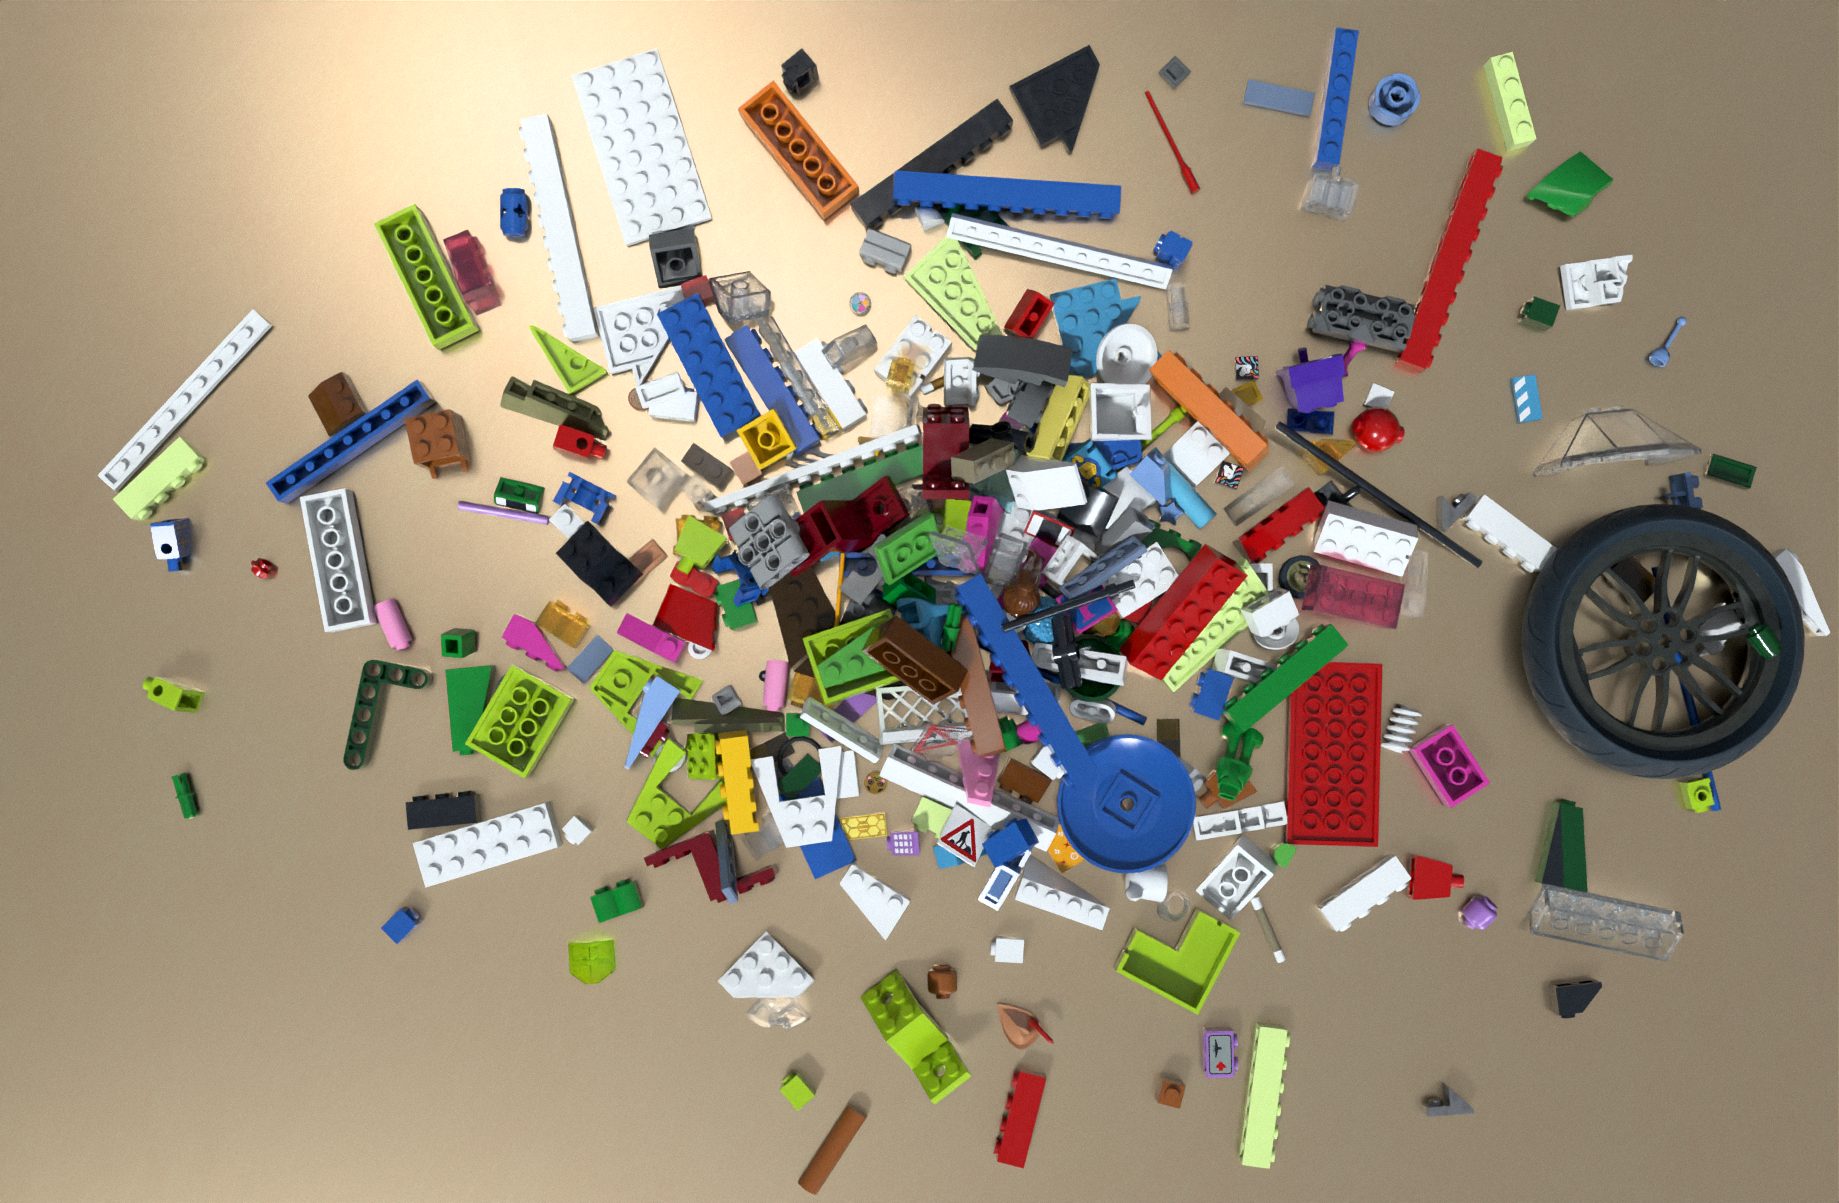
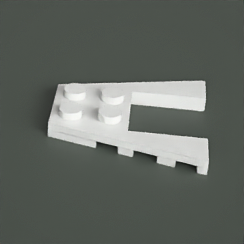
[750,746,842,848]

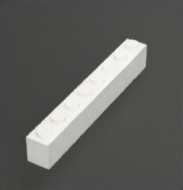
[879,744,1060,851]

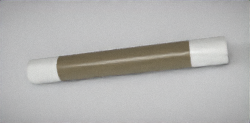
[1251,896,1286,963]

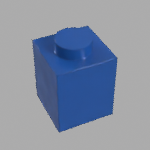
[381,906,422,944]

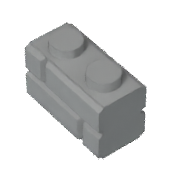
[859,228,911,274]

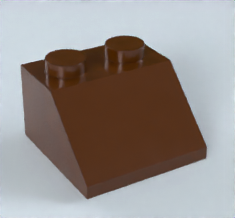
[308,372,368,436]
[997,757,1052,804]

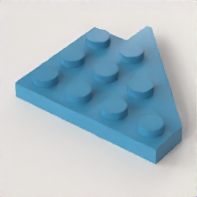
[1050,278,1141,379]

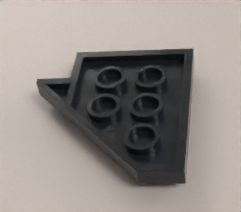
[1009,45,1100,154]

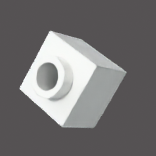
[562,815,594,845]

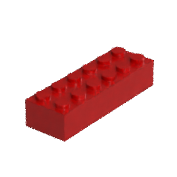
[1119,544,1248,680]

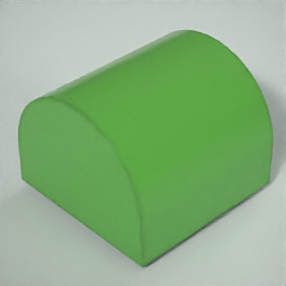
[1270,842,1297,868]

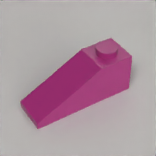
[617,613,688,663]

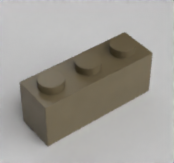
[951,438,1015,484]

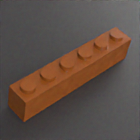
[942,616,1007,759]

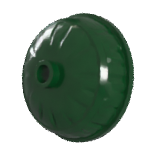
[1057,634,1121,702]

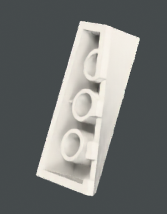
[1014,855,1110,930]

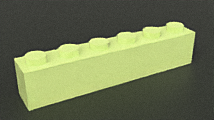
[1239,1023,1290,1169]

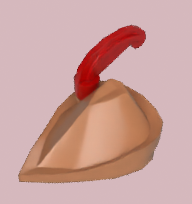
[997,1003,1054,1049]

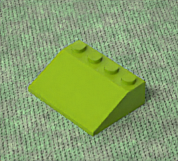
[803,609,900,706]
[465,664,575,779]

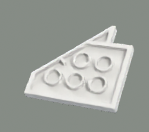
[594,285,685,386]

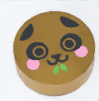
[864,771,887,794]

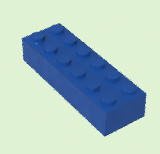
[657,293,761,438]

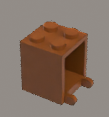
[404,409,471,479]

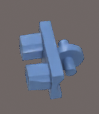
[1664,472,1703,509]

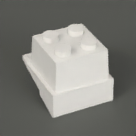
[1089,383,1152,441]

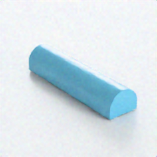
[1138,447,1217,529]

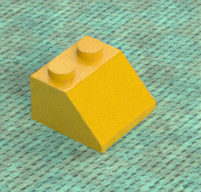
[737,408,797,470]

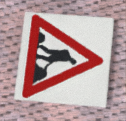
[937,804,992,867]

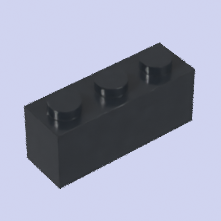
[405,791,481,830]

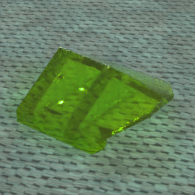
[568,939,616,984]

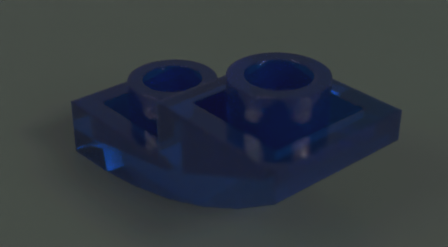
[1287,408,1335,435]

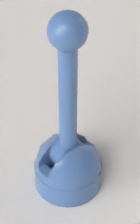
[1649,317,1687,367]

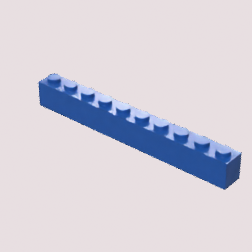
[892,170,1121,219]
[954,573,1101,790]

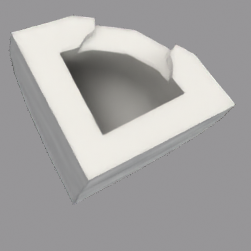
[915,207,944,232]

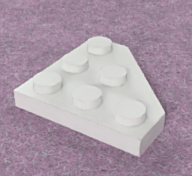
[718,931,815,998]

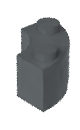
[1007,380,1054,428]

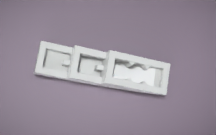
[1193,801,1287,841]

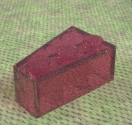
[443,229,502,315]

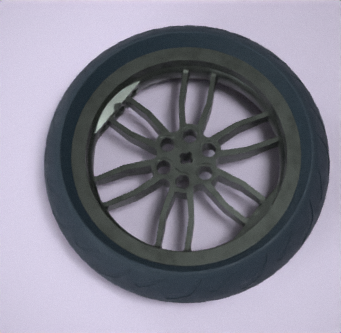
[1521,504,1805,779]

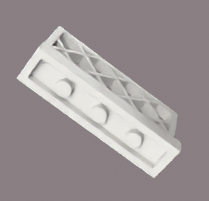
[875,686,973,745]

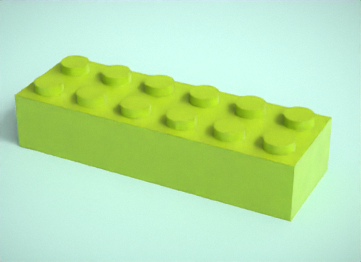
[373,203,479,350]

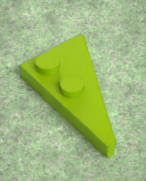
[528,325,608,395]

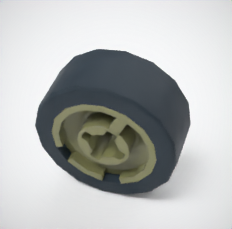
[1278,555,1324,599]

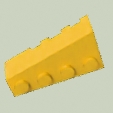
[715,730,759,835]

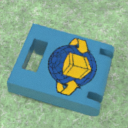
[1062,439,1118,487]

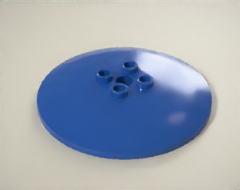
[1057,734,1196,874]

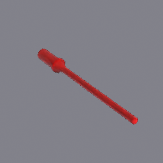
[1145,91,1200,193]

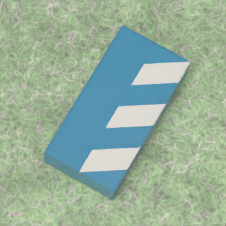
[1511,374,1543,423]

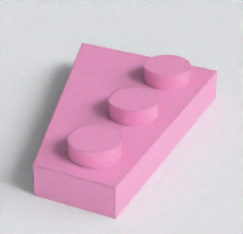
[955,738,1000,807]

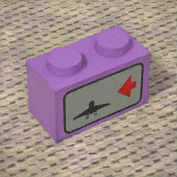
[1203,1027,1238,1078]

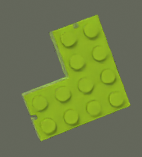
[1113,908,1241,1015]

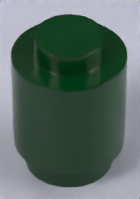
[1746,623,1782,659]

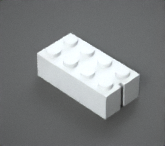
[1314,500,1418,577]

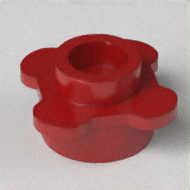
[251,558,276,579]

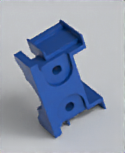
[552,471,616,526]
[711,550,769,608]

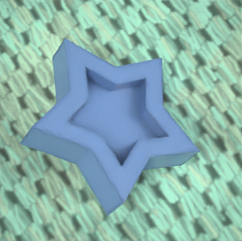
[1158,499,1184,525]

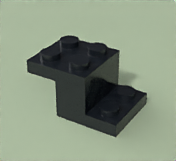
[556,520,643,607]

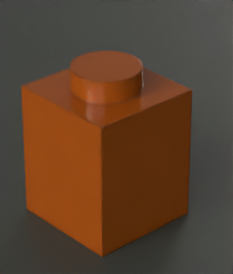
[1154,1075,1186,1109]

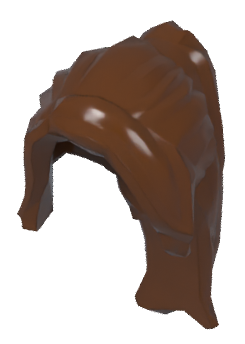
[1003,549,1045,619]

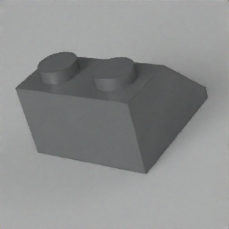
[649,228,702,287]

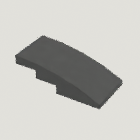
[972,335,1073,387]

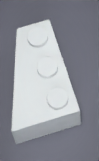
[840,862,910,941]

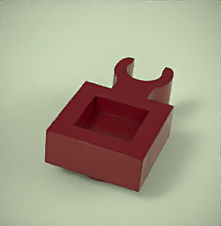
[639,720,670,758]

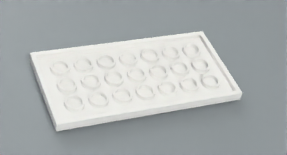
[571,48,712,246]

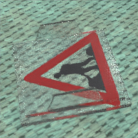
[910,724,969,763]

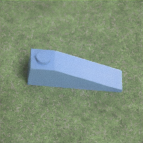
[624,676,680,770]

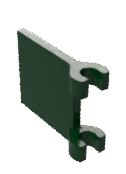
[937,205,1009,260]

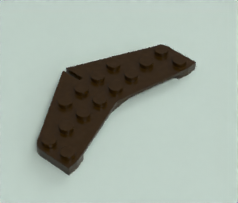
[769,567,907,700]

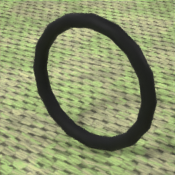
[777,736,821,776]

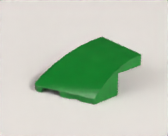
[1527,151,1613,217]

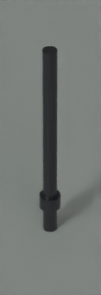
[1001,579,1136,633]

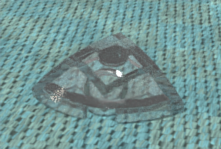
[746,997,810,1029]

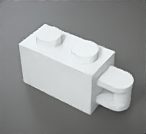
[1693,603,1741,657]

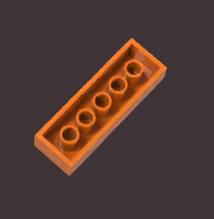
[738,80,859,220]
[1149,350,1270,472]

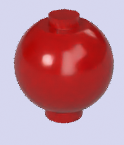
[1352,407,1405,452]

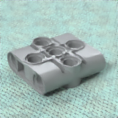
[729,495,810,589]

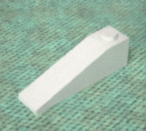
[1772,548,1830,636]
[1032,642,1128,686]
[1212,649,1276,683]

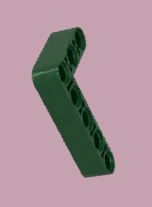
[343,660,433,770]

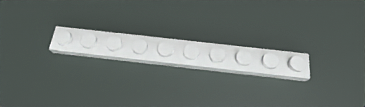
[946,213,1172,289]
[98,309,272,492]
[704,424,923,515]

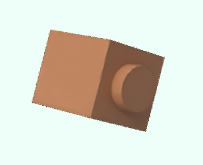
[729,451,764,487]

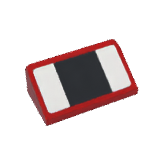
[1023,511,1075,548]

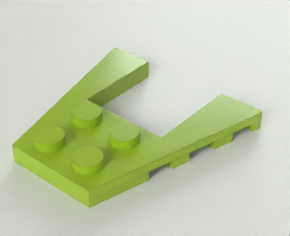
[589,650,704,757]
[626,737,726,850]

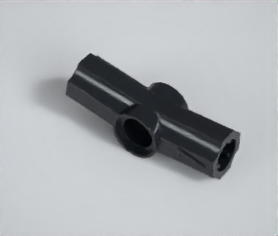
[969,421,1037,453]
[1051,616,1082,689]

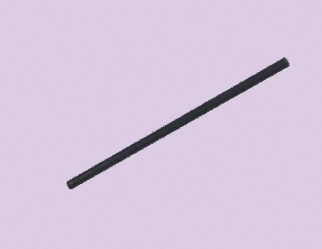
[1275,421,1483,568]

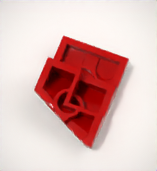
[653,584,718,651]

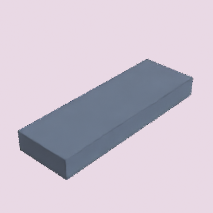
[1243,79,1315,117]

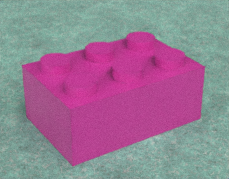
[1409,724,1490,808]

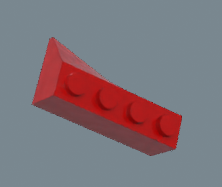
[1232,487,1325,564]

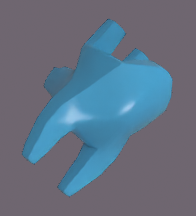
[896,597,967,647]

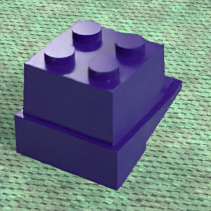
[1276,347,1346,413]

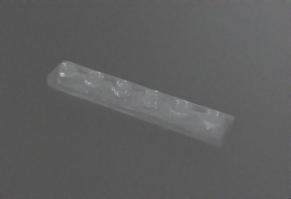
[755,316,840,436]

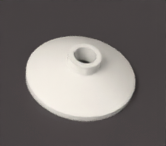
[1253,618,1299,650]

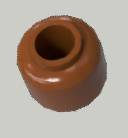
[928,964,957,999]

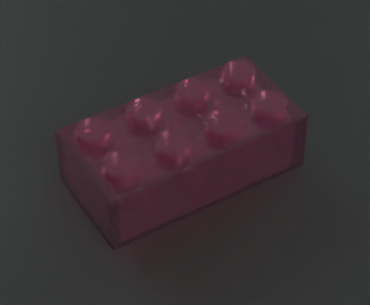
[1302,565,1405,629]

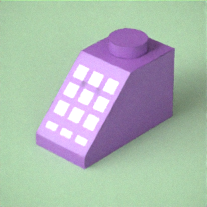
[887,829,920,856]

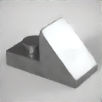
[1436,492,1478,532]
[1422,1083,1474,1117]

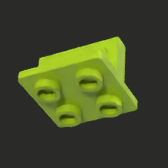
[686,733,723,780]

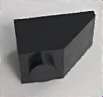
[1549,979,1602,1018]

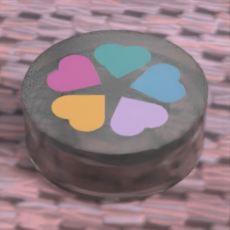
[849,292,872,316]

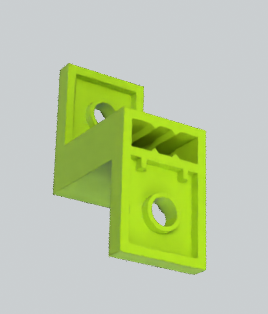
[860,969,971,1105]

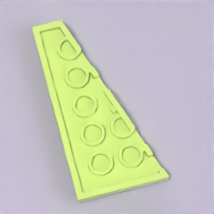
[1162,556,1269,692]

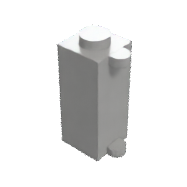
[1095,507,1155,558]

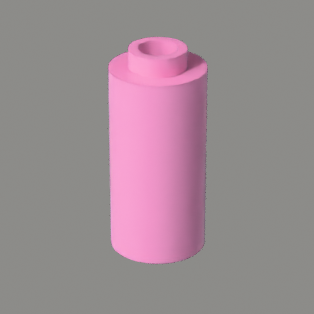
[373,598,413,651]
[763,660,789,711]

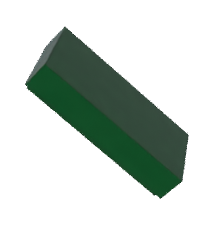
[1704,453,1757,489]
[777,752,822,800]

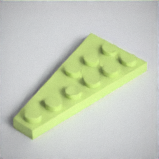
[904,237,1003,352]

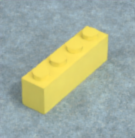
[1026,375,1090,461]

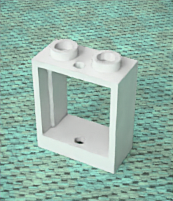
[1041,535,1100,587]

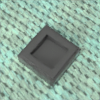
[1158,56,1191,89]

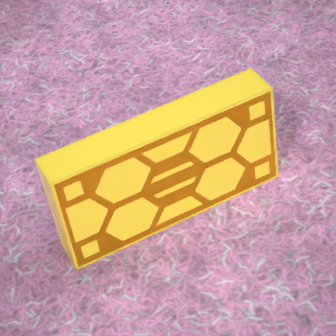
[839,812,887,840]

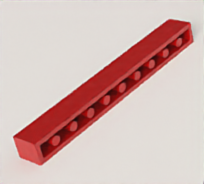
[1395,148,1503,373]

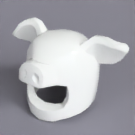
[1125,863,1168,902]

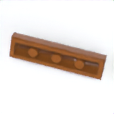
[798,1103,867,1195]

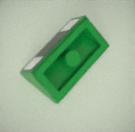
[494,477,545,514]

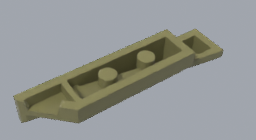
[500,376,609,440]
[672,698,784,733]

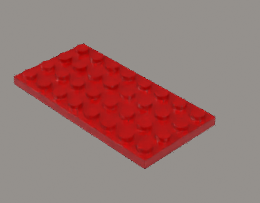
[1285,662,1383,847]

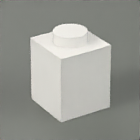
[990,936,1024,963]

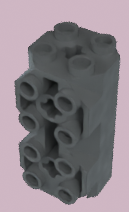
[1308,285,1415,352]

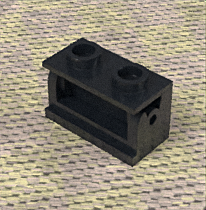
[781,48,819,95]

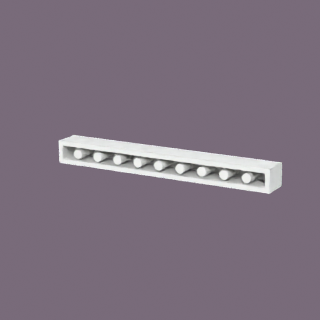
[519,113,599,343]

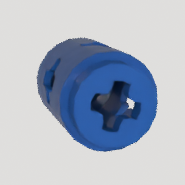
[500,188,528,237]

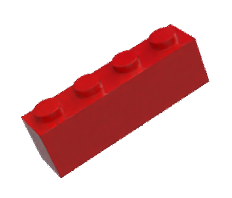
[993,1067,1046,1169]

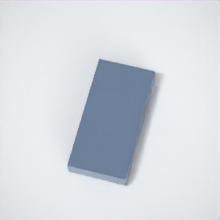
[566,635,615,684]

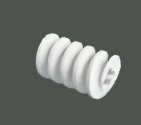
[1381,703,1423,754]

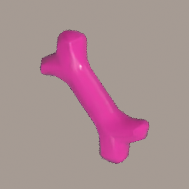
[1343,341,1366,377]

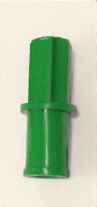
[940,603,962,651]
[171,773,198,819]

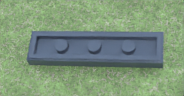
[1059,535,1147,601]
[715,820,738,904]

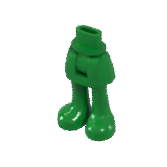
[1216,723,1264,801]

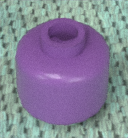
[1462,896,1498,930]

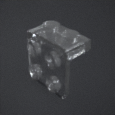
[869,395,923,445]

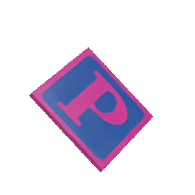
[1056,585,1118,635]

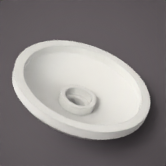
[1096,323,1158,385]

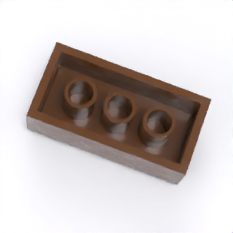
[862,615,968,705]

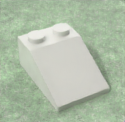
[1006,455,1087,511]
[1196,835,1278,920]

